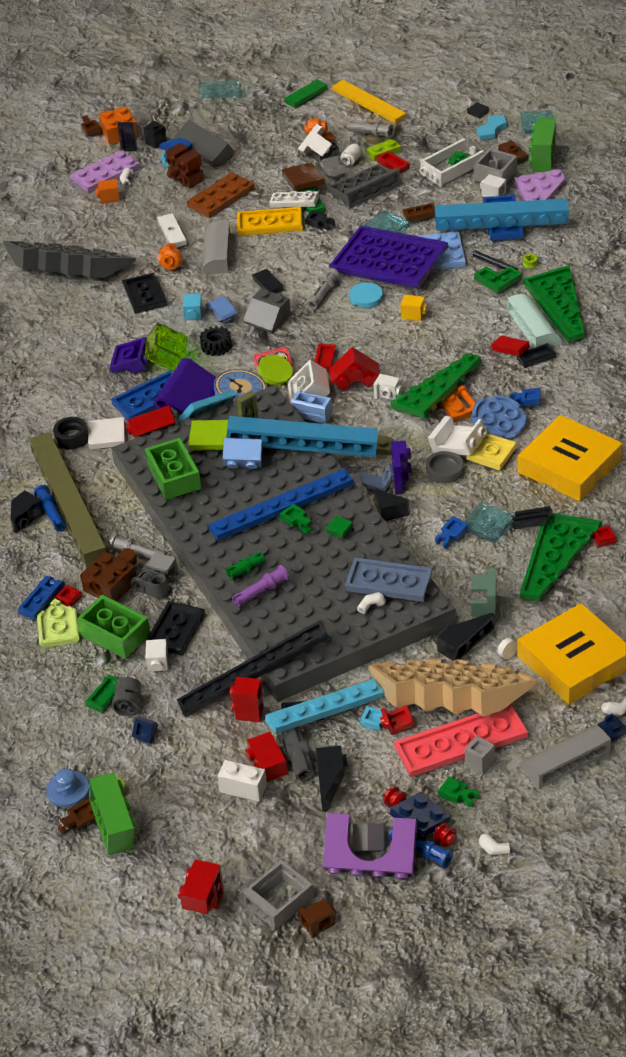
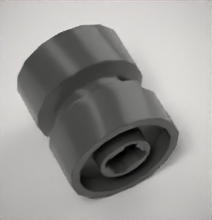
[112,677,142,716]

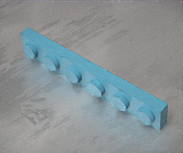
[265,679,384,734]

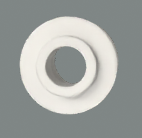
[340,144,362,166]

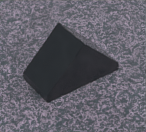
[374,488,410,521]

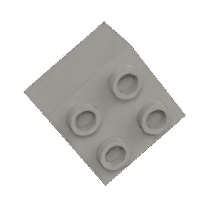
[474,148,517,184]

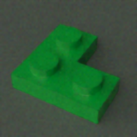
[474,266,522,293]

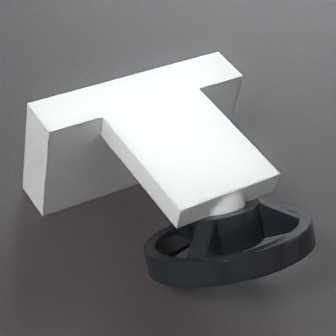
[298,124,339,161]

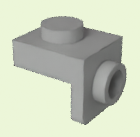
[322,156,346,178]

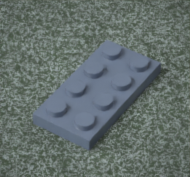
[345,557,432,602]

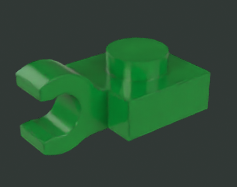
[448,151,470,167]
[279,504,313,534]

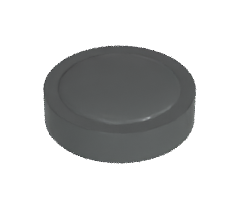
[426,451,463,483]

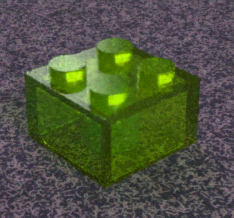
[145,322,188,371]

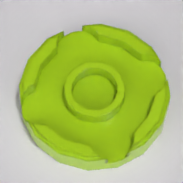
[257,355,293,386]

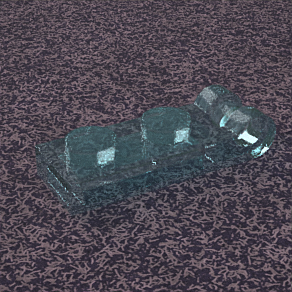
[199,81,242,98]

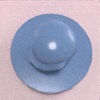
[46,768,89,807]

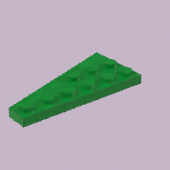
[523,265,585,343]
[390,353,482,419]
[520,513,602,602]

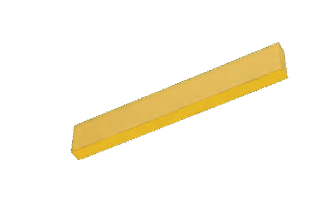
[332,80,406,124]

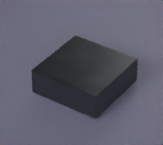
[467,102,489,118]

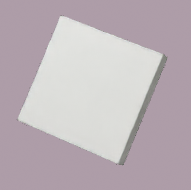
[88,417,125,449]

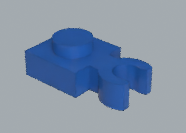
[510,388,541,407]
[435,516,469,549]

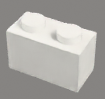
[217,760,267,802]

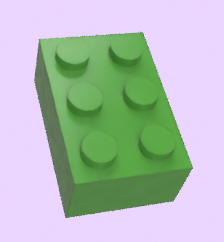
[529,118,556,172]
[145,438,201,500]
[76,595,150,659]
[89,772,137,855]

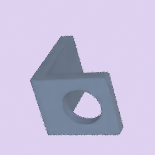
[360,463,394,491]

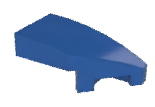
[160,138,193,151]

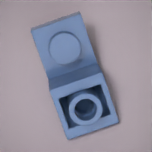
[205,296,237,323]

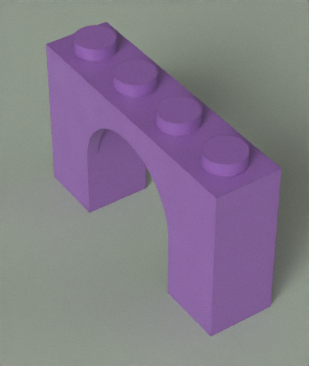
[323,813,418,879]

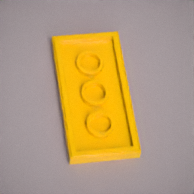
[237,207,303,236]

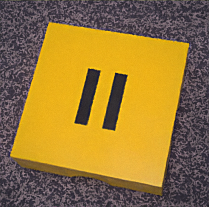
[518,415,623,501]
[517,603,626,705]

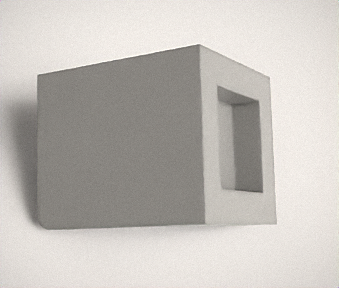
[146,552,178,573]
[465,736,495,775]
[353,824,384,850]

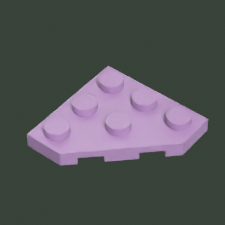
[514,169,565,201]

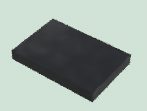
[122,273,167,314]
[145,601,205,656]

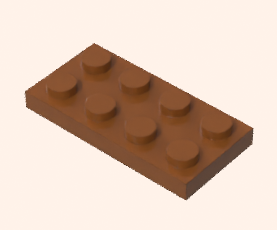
[187,172,255,218]

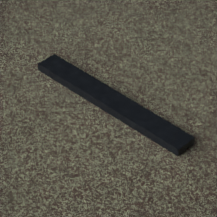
[176,620,330,718]

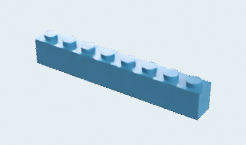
[435,198,569,231]
[227,416,378,457]

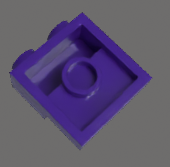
[110,337,154,374]
[391,440,412,495]

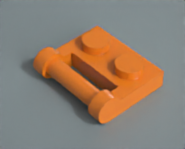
[438,385,476,423]

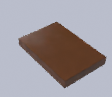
[281,162,325,191]

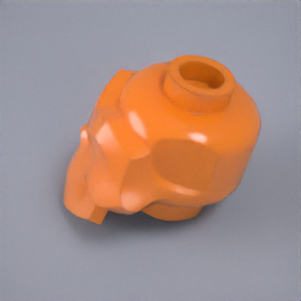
[304,118,334,142]
[157,243,183,270]

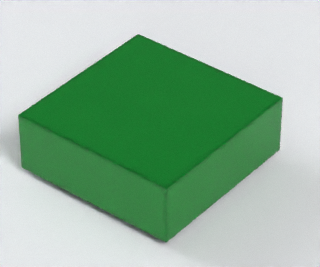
[326,516,353,539]

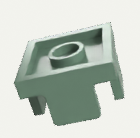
[471,567,497,624]

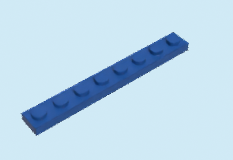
[209,469,354,541]

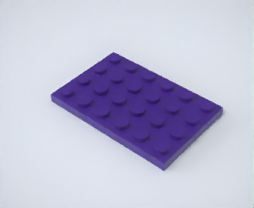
[329,225,449,289]

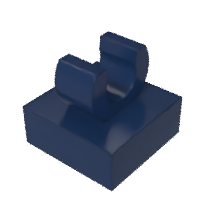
[597,713,626,742]
[131,716,158,744]

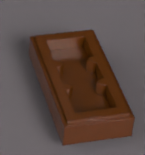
[498,140,528,164]
[402,203,435,223]

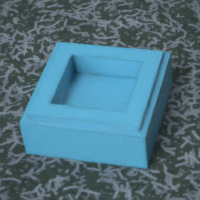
[360,706,383,731]

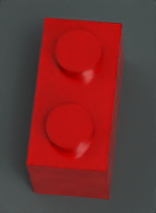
[230,677,264,722]
[245,731,288,782]

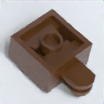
[80,548,137,602]

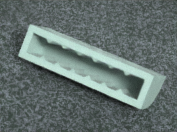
[508,294,562,347]

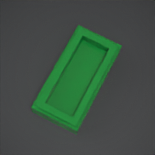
[85,674,118,713]

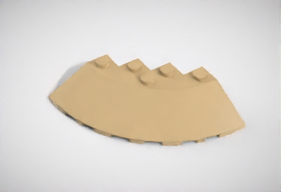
[369,658,537,717]

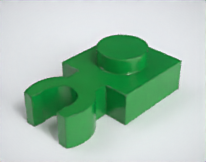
[438,776,479,808]

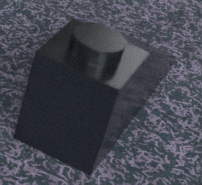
[437,613,495,661]
[316,745,348,812]

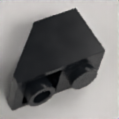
[10,490,43,533]

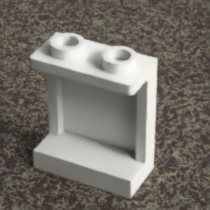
[428,416,487,456]

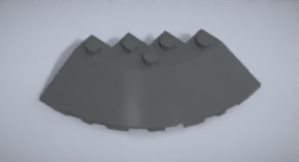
[3,241,136,280]

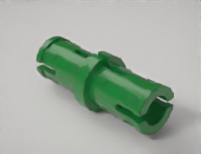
[226,551,266,580]

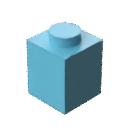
[183,294,203,320]

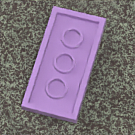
[71,150,140,193]

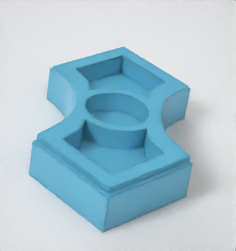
[476,114,507,140]

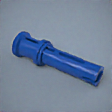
[33,485,66,532]
[388,827,453,868]

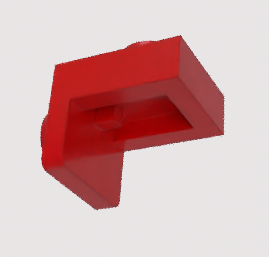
[380,705,415,735]

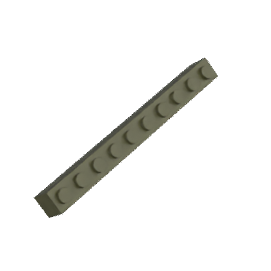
[29,432,109,568]

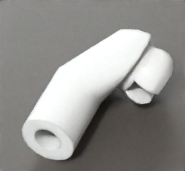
[120,168,134,188]
[357,592,386,614]
[601,698,626,717]
[479,834,510,855]

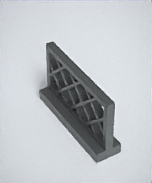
[327,164,402,208]

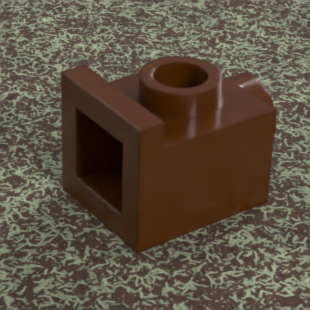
[298,899,336,937]

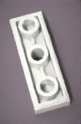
[269,191,319,208]
[157,213,187,248]

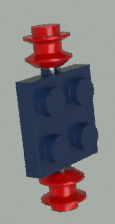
[384,786,457,847]

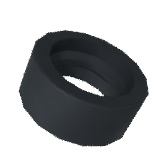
[53,416,88,449]

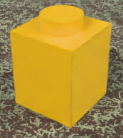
[400,294,427,321]

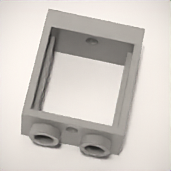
[242,860,314,931]

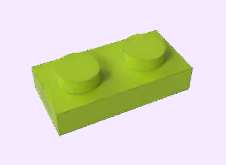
[366,139,401,161]

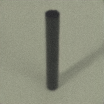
[473,250,518,270]

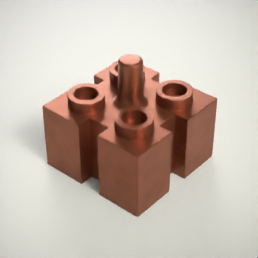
[166,143,204,189]

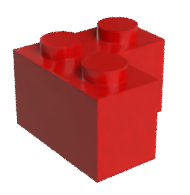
[329,347,381,391]
[178,859,224,914]

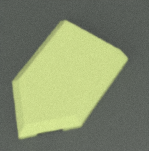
[37,599,80,648]

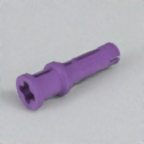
[232,565,290,607]

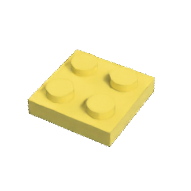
[466,433,516,470]

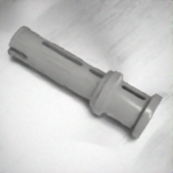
[347,121,394,138]
[307,268,340,309]
[109,533,167,559]

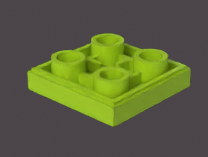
[188,420,228,451]

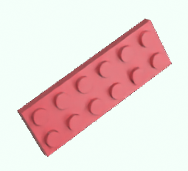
[394,704,528,777]

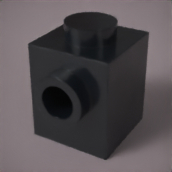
[143,121,167,149]

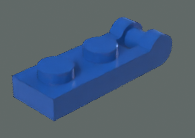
[18,575,65,620]

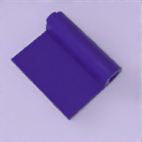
[154,358,216,414]

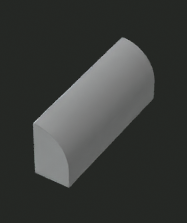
[202,220,231,274]
[520,725,611,789]

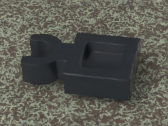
[305,210,335,230]

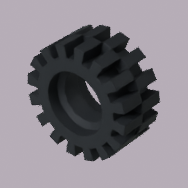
[200,326,232,356]

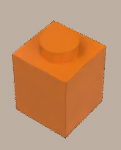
[95,179,120,204]

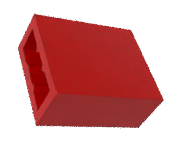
[126,405,176,438]

